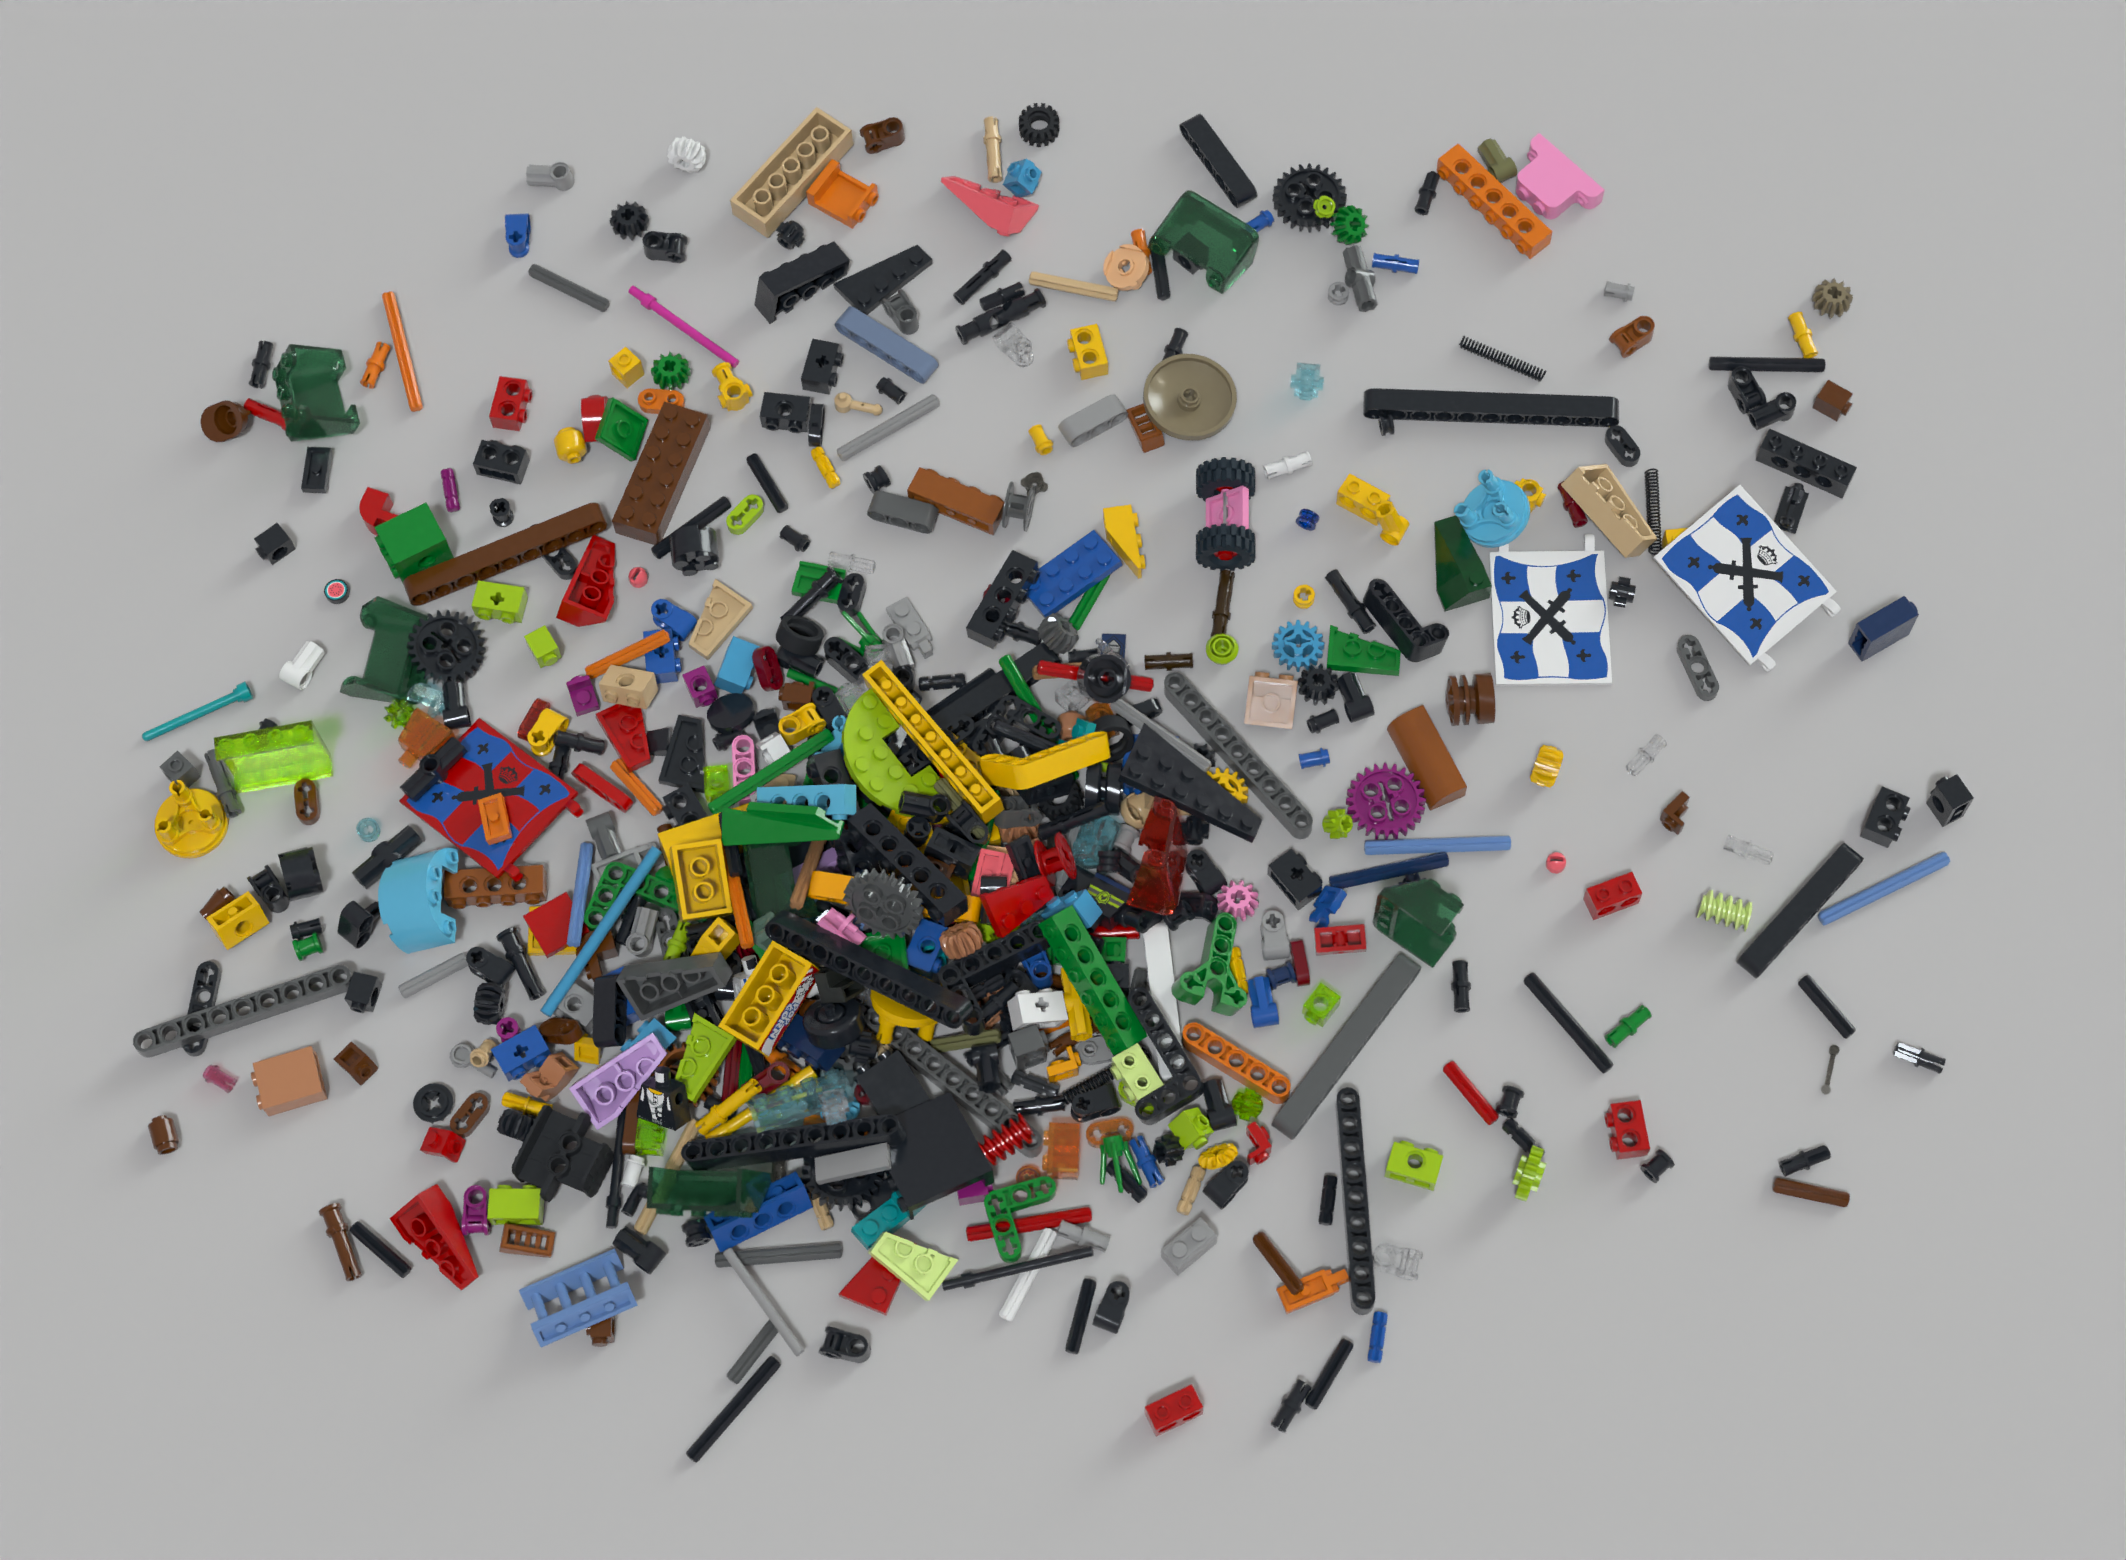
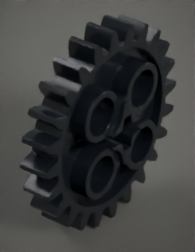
[1273,163,1347,232]
[406,610,486,685]
[801,1134,884,1211]

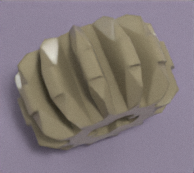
[1812,278,1853,319]

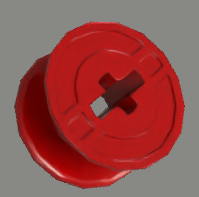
[1034,832,1077,887]

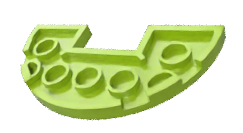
[841,688,952,817]

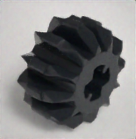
[610,200,649,240]
[1298,664,1339,706]
[473,982,506,1025]
[497,1109,535,1141]

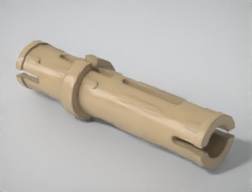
[983,116,1002,183]

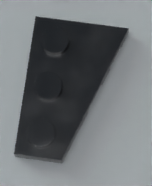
[658,715,706,794]

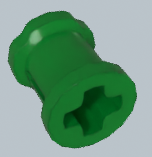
[292,932,324,961]

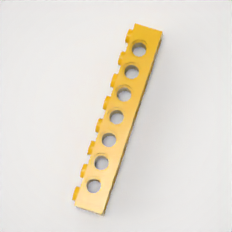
[862,660,1004,824]

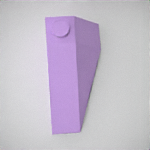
[569,1033,667,1130]

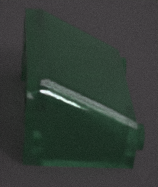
[1148,190,1259,294]

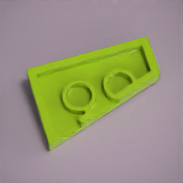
[675,1013,737,1103]

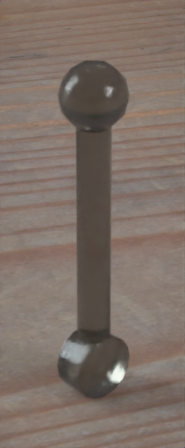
[1821,1045,1840,1095]

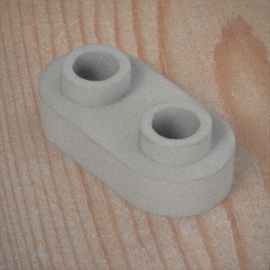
[1077,1036,1123,1065]

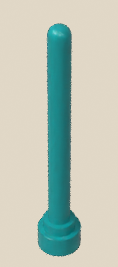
[142,681,253,741]

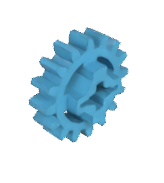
[1272,620,1324,672]

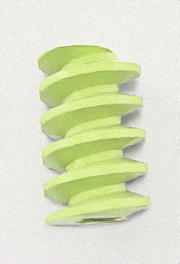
[1696,890,1752,933]

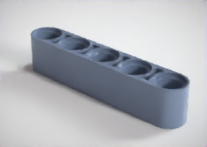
[834,306,939,384]

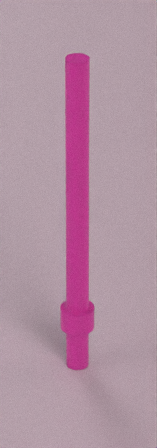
[628,285,739,368]

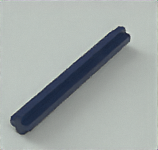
[1329,852,1449,889]

